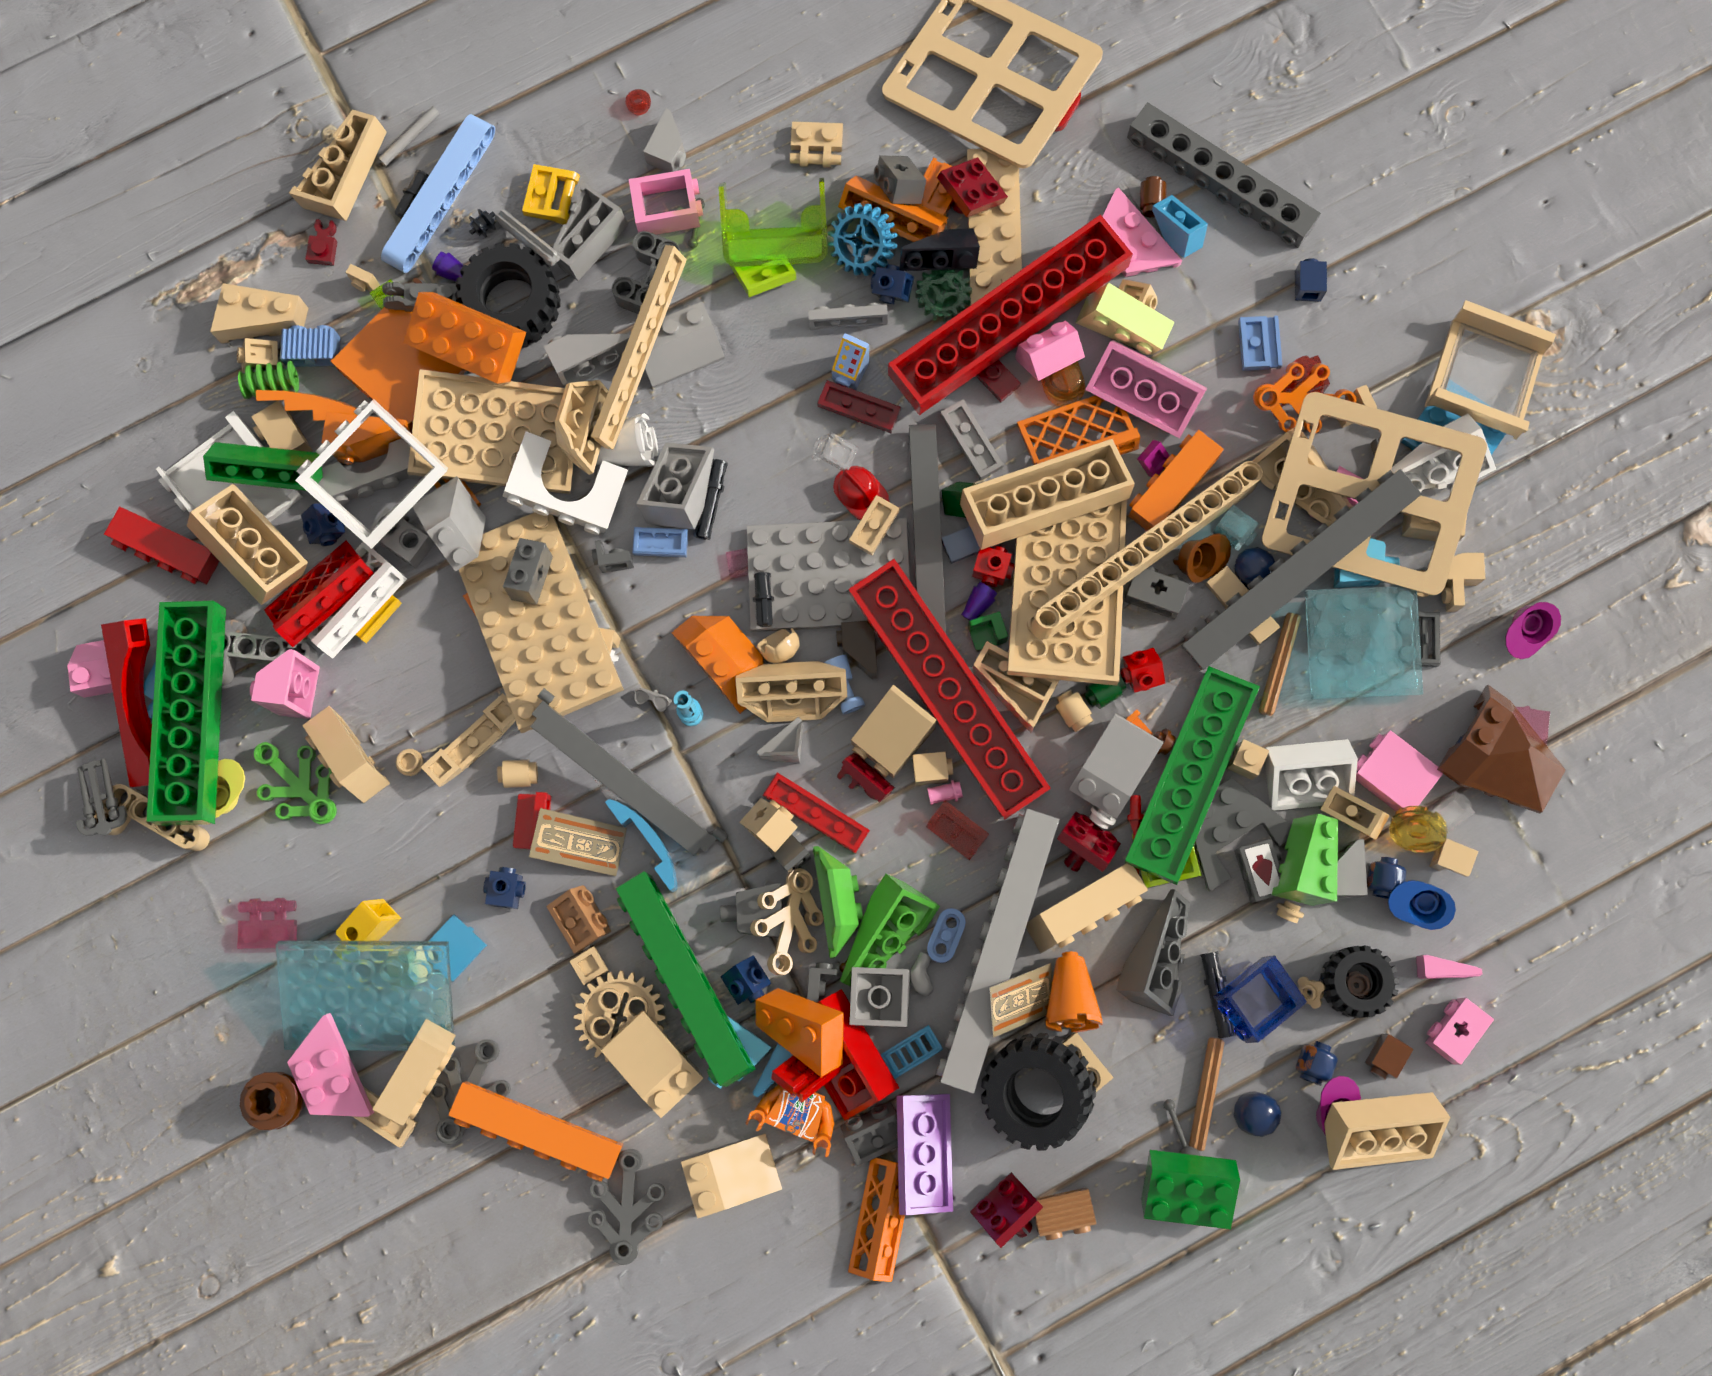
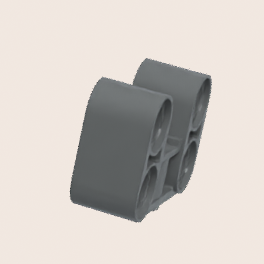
[612,231,680,314]

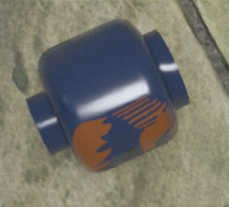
[1367,857,1407,899]
[1296,1041,1338,1086]

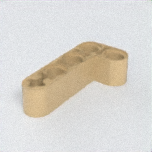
[94,784,210,851]

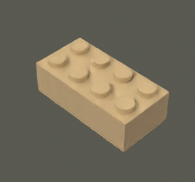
[187,483,308,605]

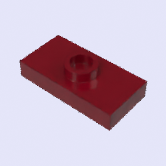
[976,360,1021,403]

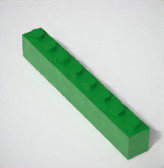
[616,871,756,1087]

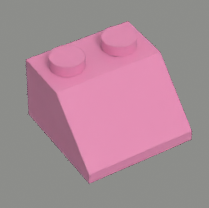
[1015,321,1085,381]
[68,640,113,698]

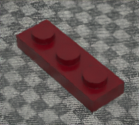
[817,380,901,433]

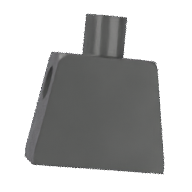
[720,883,783,938]

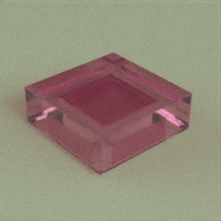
[726,548,748,579]

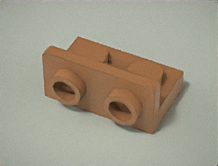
[546,885,611,954]

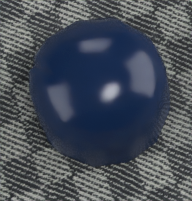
[1234,547,1275,590]
[1234,1091,1282,1137]

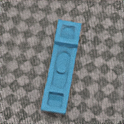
[605,799,677,892]

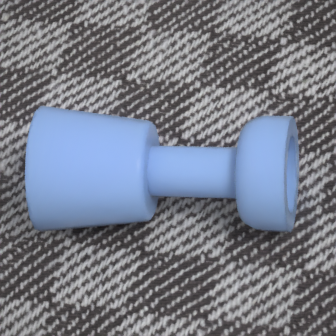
[824,655,865,715]

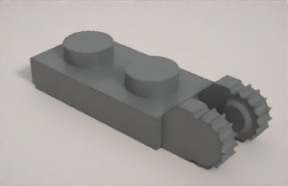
[382,282,458,312]

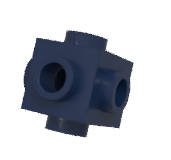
[871,264,914,305]
[301,503,345,546]
[483,867,526,909]
[720,955,771,1005]

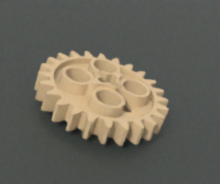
[574,970,666,1062]

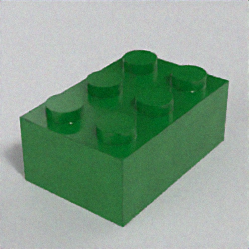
[1141,1150,1240,1230]

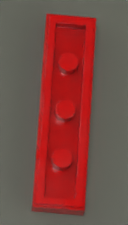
[763,772,870,854]

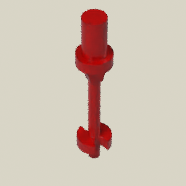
[1127,795,1144,874]

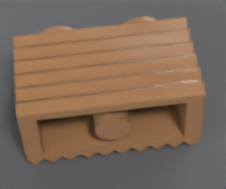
[1034,1188,1096,1240]

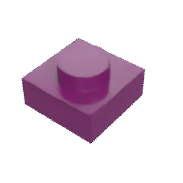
[1137,440,1170,477]

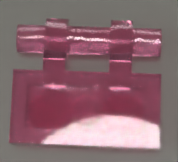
[237,898,297,949]

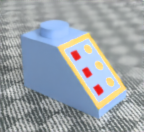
[832,333,869,390]

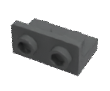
[840,1102,898,1166]

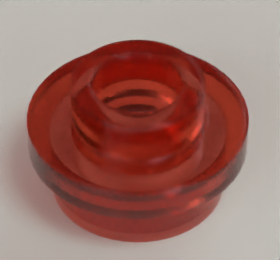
[625,89,651,115]

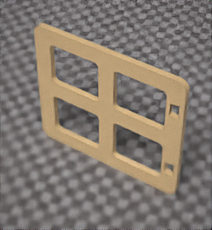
[882,0,1103,169]
[1262,392,1487,595]

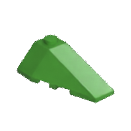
[840,874,940,986]

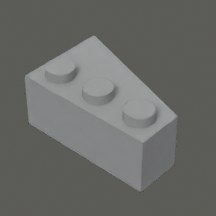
[553,182,629,281]

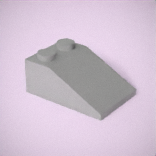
[543,334,629,388]
[637,443,714,529]
[1069,713,1163,819]

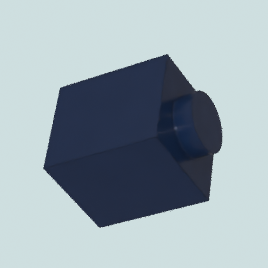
[1295,258,1327,302]

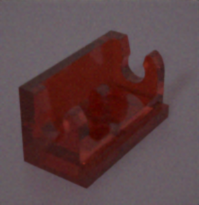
[926,800,989,861]

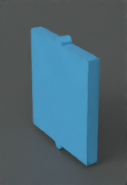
[424,914,487,982]

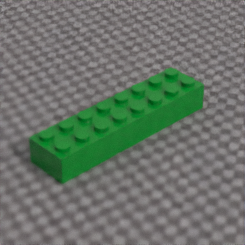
[146,601,226,826]

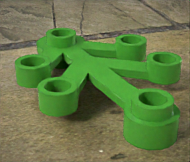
[254,742,337,825]

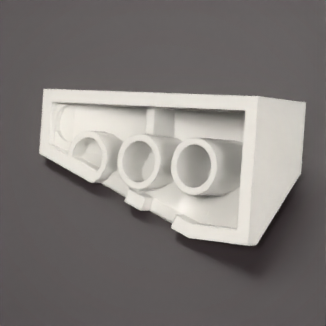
[1391,414,1496,492]

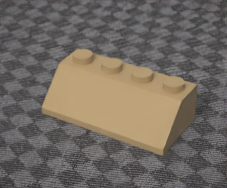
[1324,1092,1450,1170]

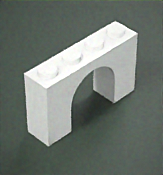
[503,432,628,535]

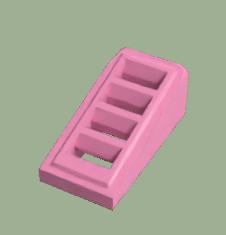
[1416,955,1483,979]

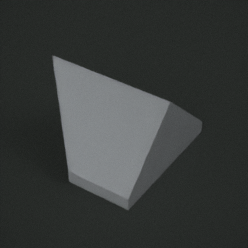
[757,717,803,763]

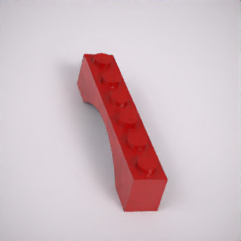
[101,618,152,787]

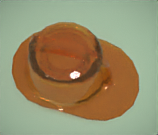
[1041,361,1085,407]

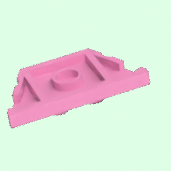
[1103,187,1182,277]
[287,1013,374,1117]

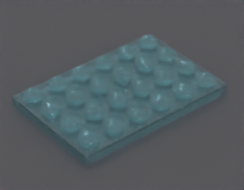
[276,940,455,1051]

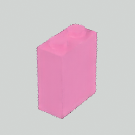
[1356,730,1443,818]

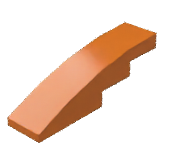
[256,390,357,421]

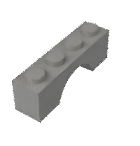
[318,438,422,506]

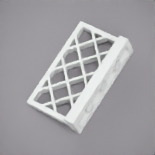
[307,542,407,659]

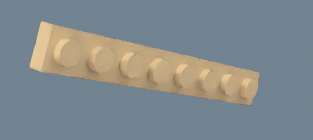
[591,245,687,450]

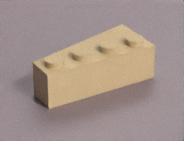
[289,109,387,221]
[1026,863,1148,953]

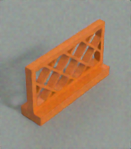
[1017,395,1140,465]

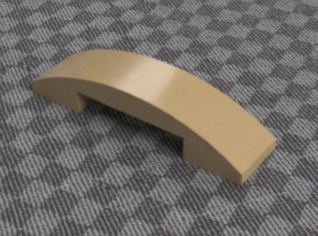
[421,693,515,787]

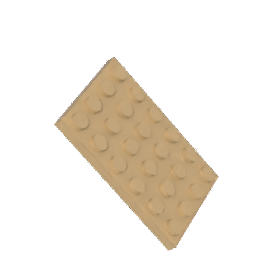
[407,369,573,494]

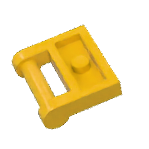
[522,164,580,225]

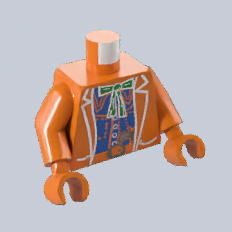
[745,1085,834,1157]

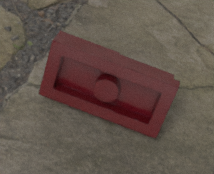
[837,752,895,803]

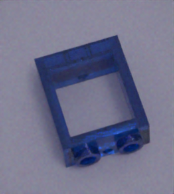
[1213,955,1307,1043]

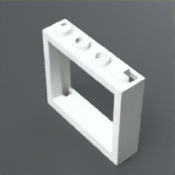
[295,399,448,549]

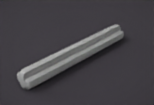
[495,210,560,266]

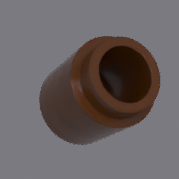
[1140,176,1166,218]

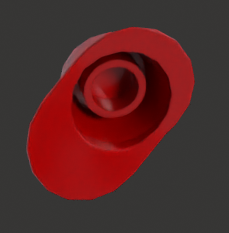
[833,466,890,520]

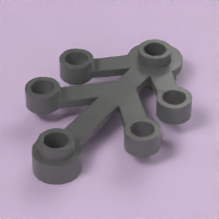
[429,1039,511,1144]
[588,1149,665,1265]

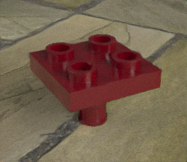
[937,157,1008,217]
[1057,811,1121,872]
[970,1172,1043,1248]

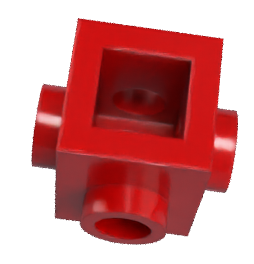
[972,546,1014,587]
[1120,648,1166,693]

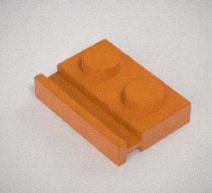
[920,157,954,216]

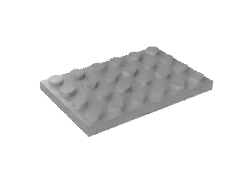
[747,518,910,632]

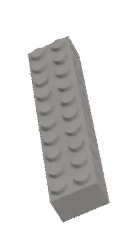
[936,809,1060,1094]

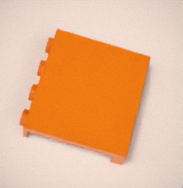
[331,307,467,428]

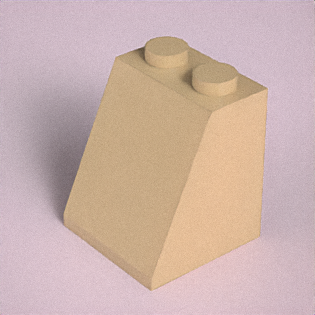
[851,685,936,779]

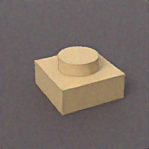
[345,264,380,293]
[569,946,609,986]

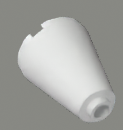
[596,413,658,467]

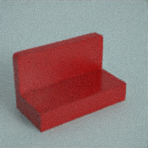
[513,792,552,850]

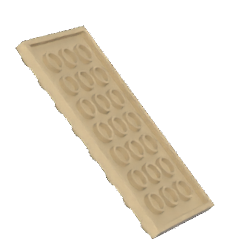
[1007,500,1127,686]
[459,512,624,733]

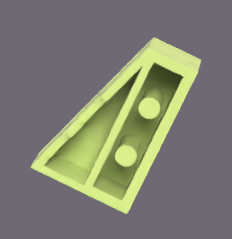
[1075,283,1174,355]

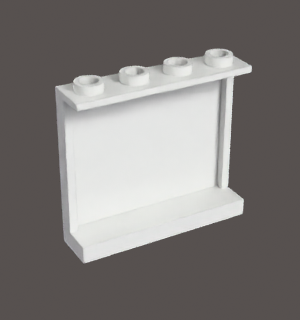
[156,411,303,522]

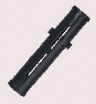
[694,459,728,540]
[1200,951,1236,1039]

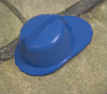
[1388,880,1456,930]

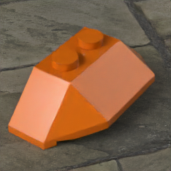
[671,616,764,714]

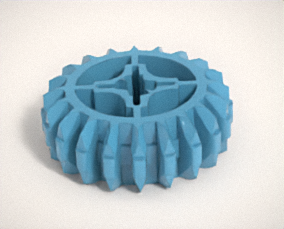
[828,203,898,276]

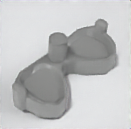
[634,688,672,712]

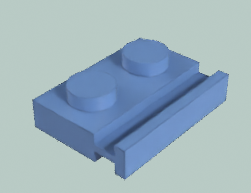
[1238,316,1282,371]

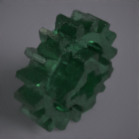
[915,270,972,322]

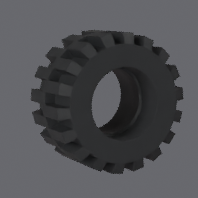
[1320,945,1399,1018]

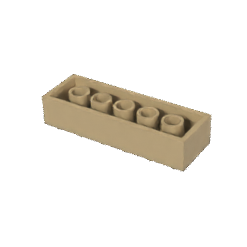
[960,439,1135,550]

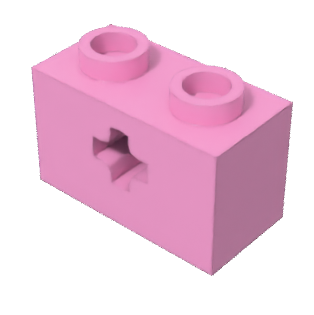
[1425,998,1494,1065]

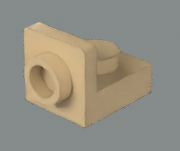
[1118,279,1158,310]
[237,338,278,372]

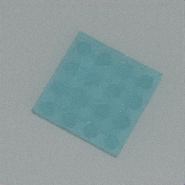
[1305,586,1423,699]

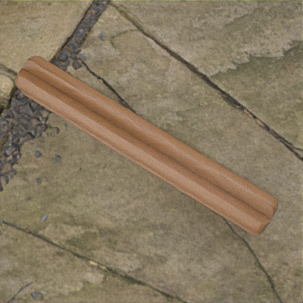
[1259,612,1301,716]
[1189,1037,1225,1151]

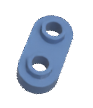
[927,908,966,963]

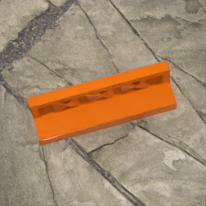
[848,1157,905,1282]

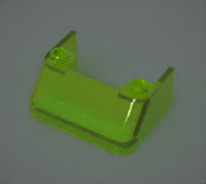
[718,178,828,267]

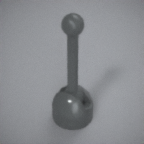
[1164,1099,1201,1156]

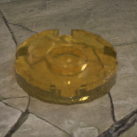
[1389,806,1448,853]

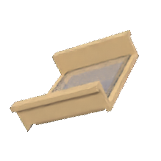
[1424,300,1556,439]

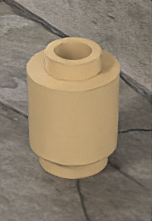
[1055,690,1094,732]
[497,759,538,788]

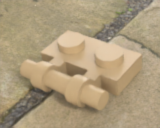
[790,122,843,168]

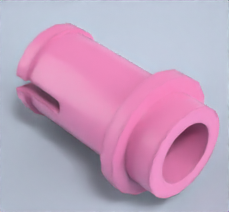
[927,780,963,805]

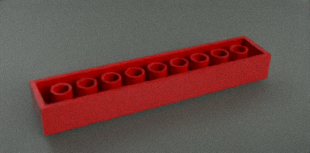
[888,214,1133,416]
[848,559,1051,820]

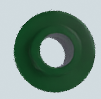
[1084,675,1127,709]

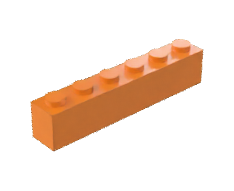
[449,1081,624,1181]

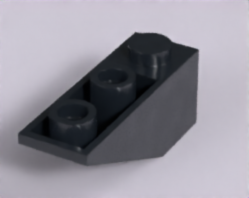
[899,228,980,271]

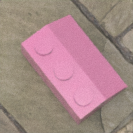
[250,649,320,719]

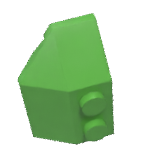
[813,846,863,959]

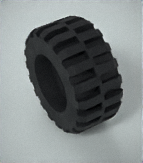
[455,243,561,348]
[981,1033,1096,1151]

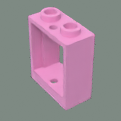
[629,169,704,235]

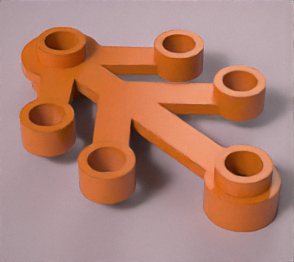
[1253,362,1357,433]

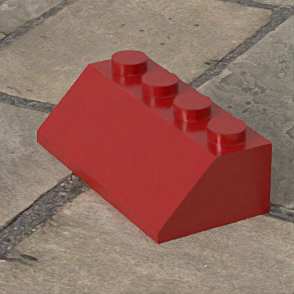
[817,989,899,1121]

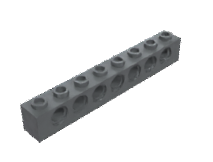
[1127,102,1321,248]

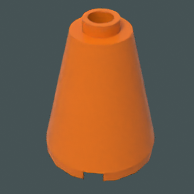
[1045,951,1103,1032]

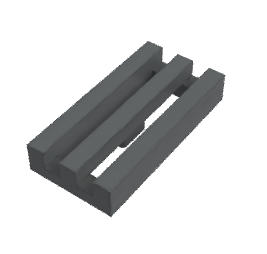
[1410,611,1441,667]

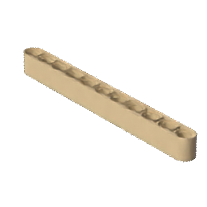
[1031,461,1263,639]

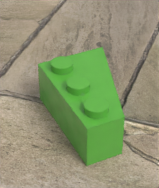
[1272,814,1338,906]

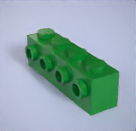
[203,442,323,491]

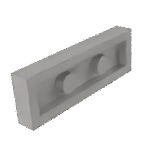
[808,302,888,330]
[940,399,1004,481]

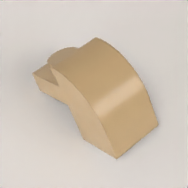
[1441,553,1485,612]

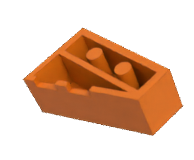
[755,988,843,1077]

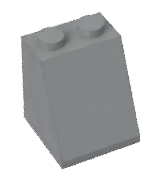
[413,476,486,572]

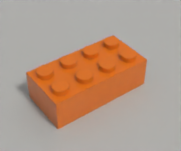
[403,292,526,384]

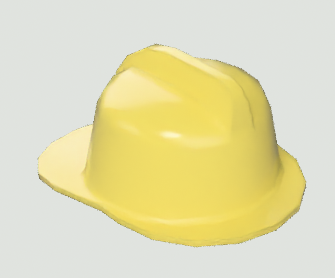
[215,759,245,818]

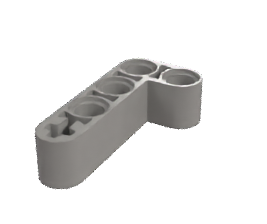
[222,631,318,686]

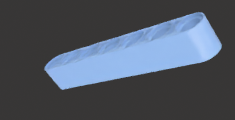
[381,114,495,273]

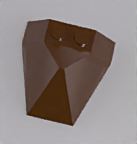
[1437,685,1566,814]

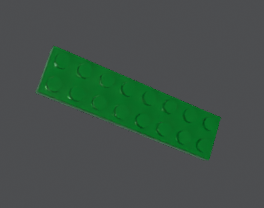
[1125,666,1260,885]

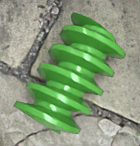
[238,360,299,399]

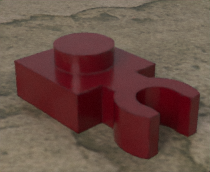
[305,219,338,266]

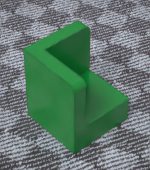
[968,611,1009,651]

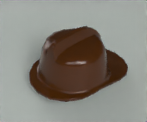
[1173,533,1231,583]

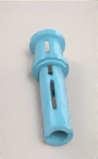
[674,690,703,726]

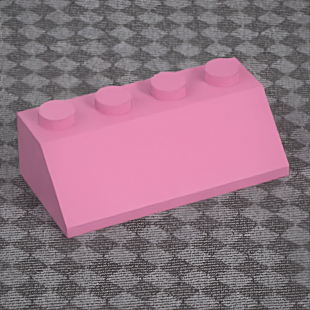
[1085,340,1207,439]

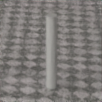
[379,106,440,166]

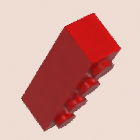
[104,506,220,585]

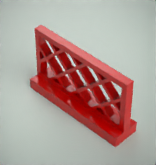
[264,540,374,647]

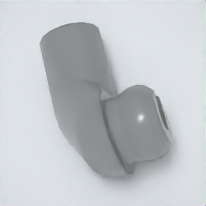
[910,952,933,996]

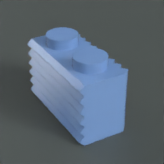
[280,325,341,367]

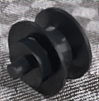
[469,209,496,238]

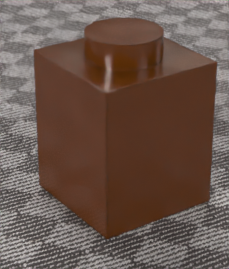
[1365,1034,1414,1080]

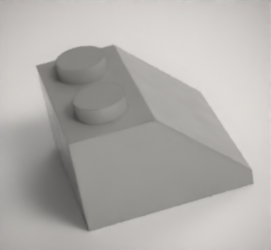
[850,967,910,1028]

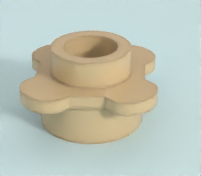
[1294,977,1325,1009]

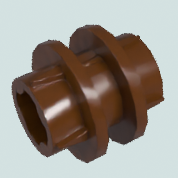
[239,1072,304,1130]

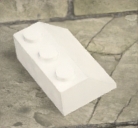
[1265,739,1358,811]

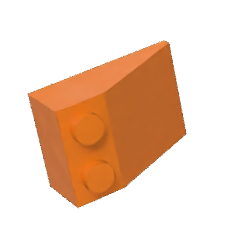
[321,412,413,465]

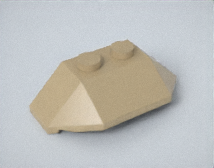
[555,380,608,475]
[735,661,847,722]

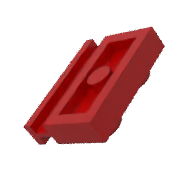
[771,1055,841,1103]

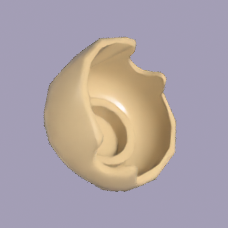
[756,628,800,663]

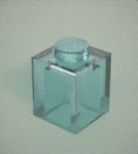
[1213,505,1259,551]

